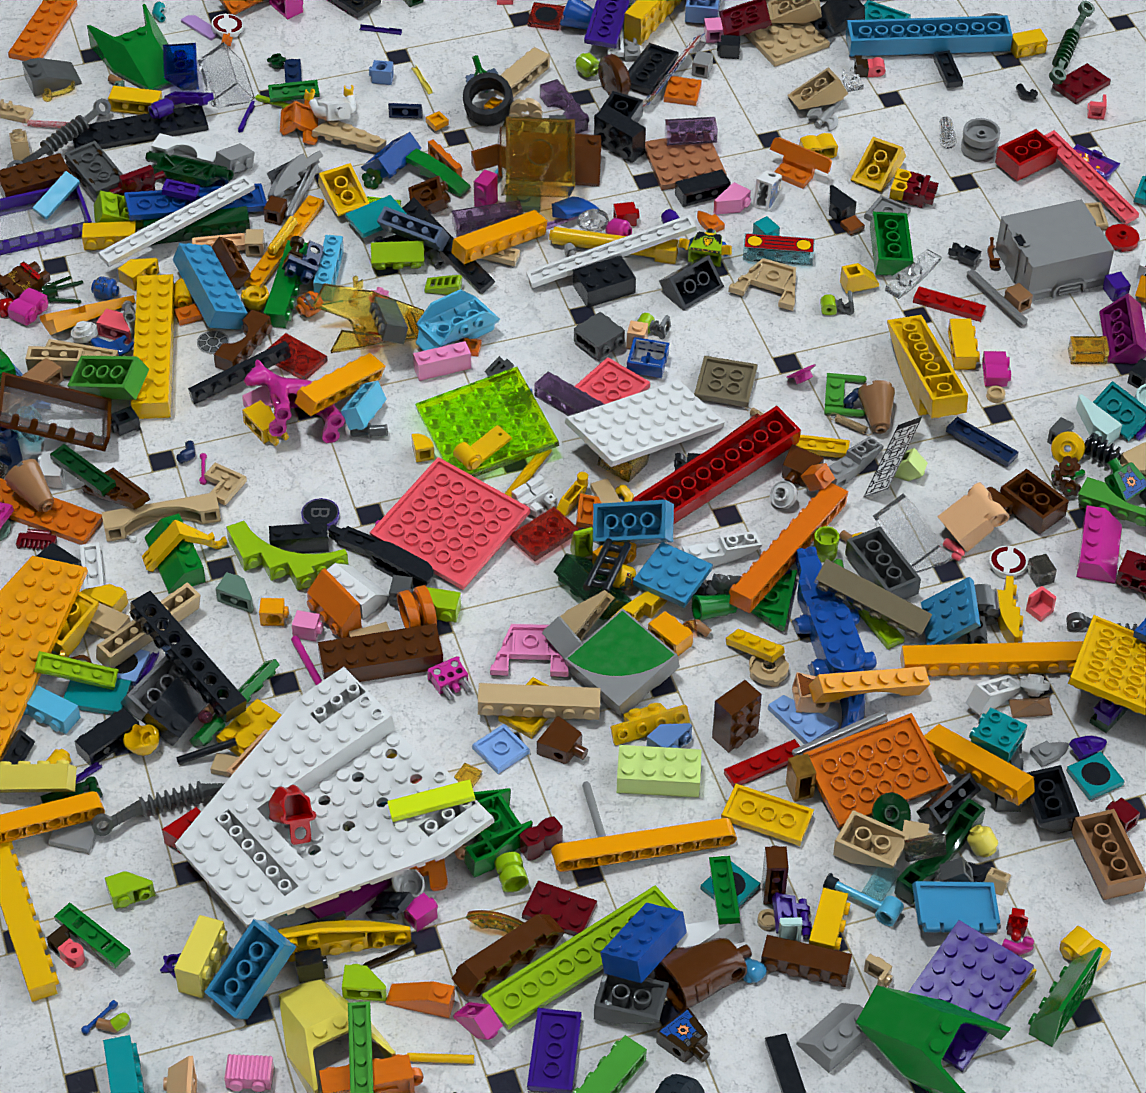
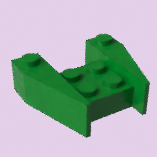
[464,788,533,878]

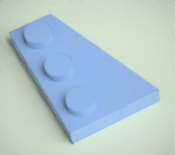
[768,695,839,744]

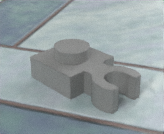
[624,38,641,61]

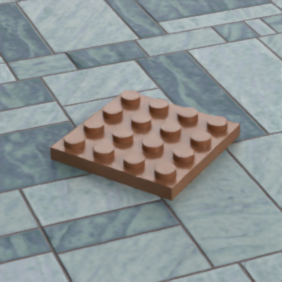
[645,131,727,190]

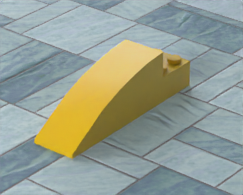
[887,315,968,418]

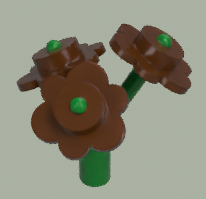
[1051,456,1085,497]

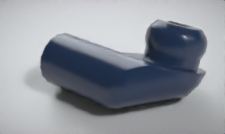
[843,388,859,409]
[176,440,196,463]

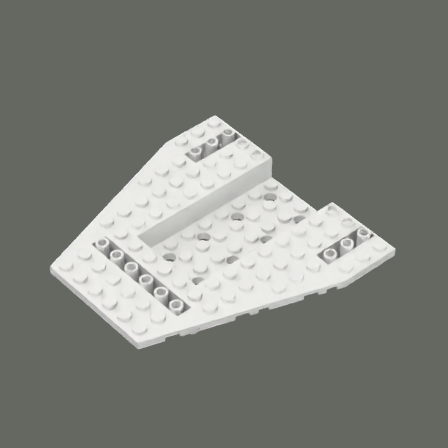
[175,667,494,928]

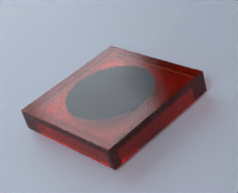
[527,2,565,30]

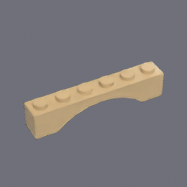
[101,492,221,542]

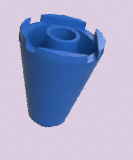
[560,0,594,30]

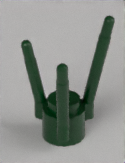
[42,276,83,303]

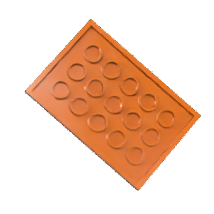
[803,713,949,828]

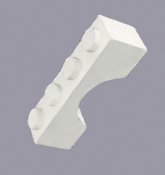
[151,133,221,164]

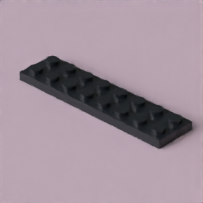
[72,105,209,149]

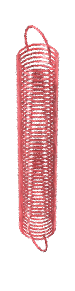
[23,120,70,128]

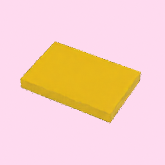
[498,677,549,739]

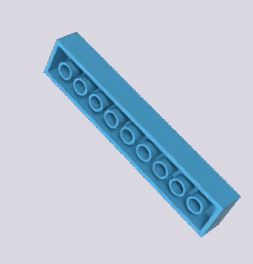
[846,15,1013,56]

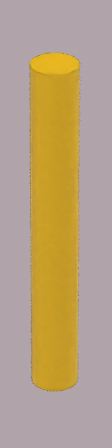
[407,1053,474,1064]

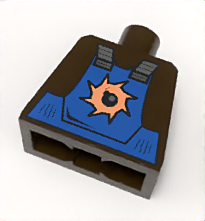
[656,1008,710,1063]

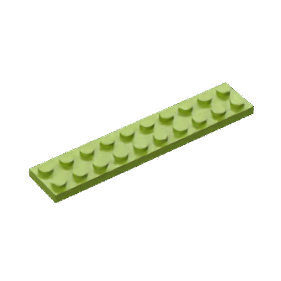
[482,885,678,1030]

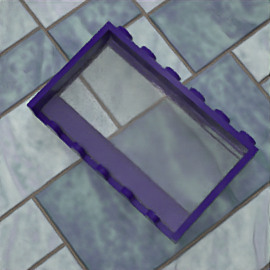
[0,185,92,255]

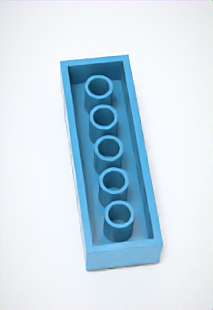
[173,243,248,329]

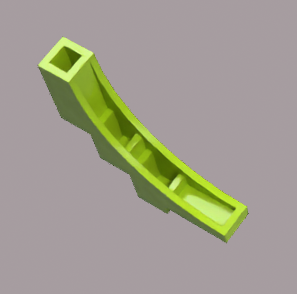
[226,521,349,591]

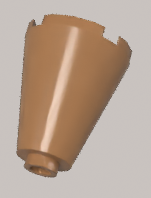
[858,380,895,434]
[5,459,54,512]

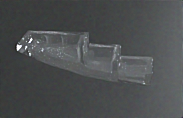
[885,249,942,299]

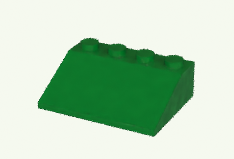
[1028,947,1103,1047]

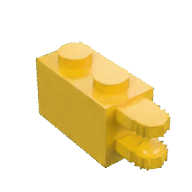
[242,400,289,446]

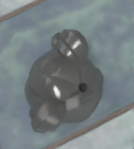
[706,573,741,596]

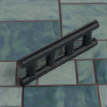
[583,538,632,593]

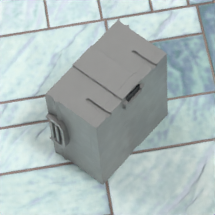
[995,199,1114,301]

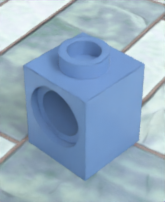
[369,60,394,85]

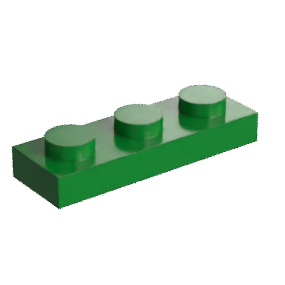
[268,79,320,103]

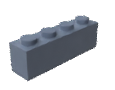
[377,206,450,252]

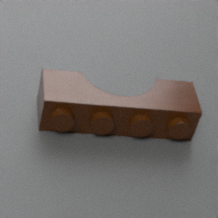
[214,310,272,370]

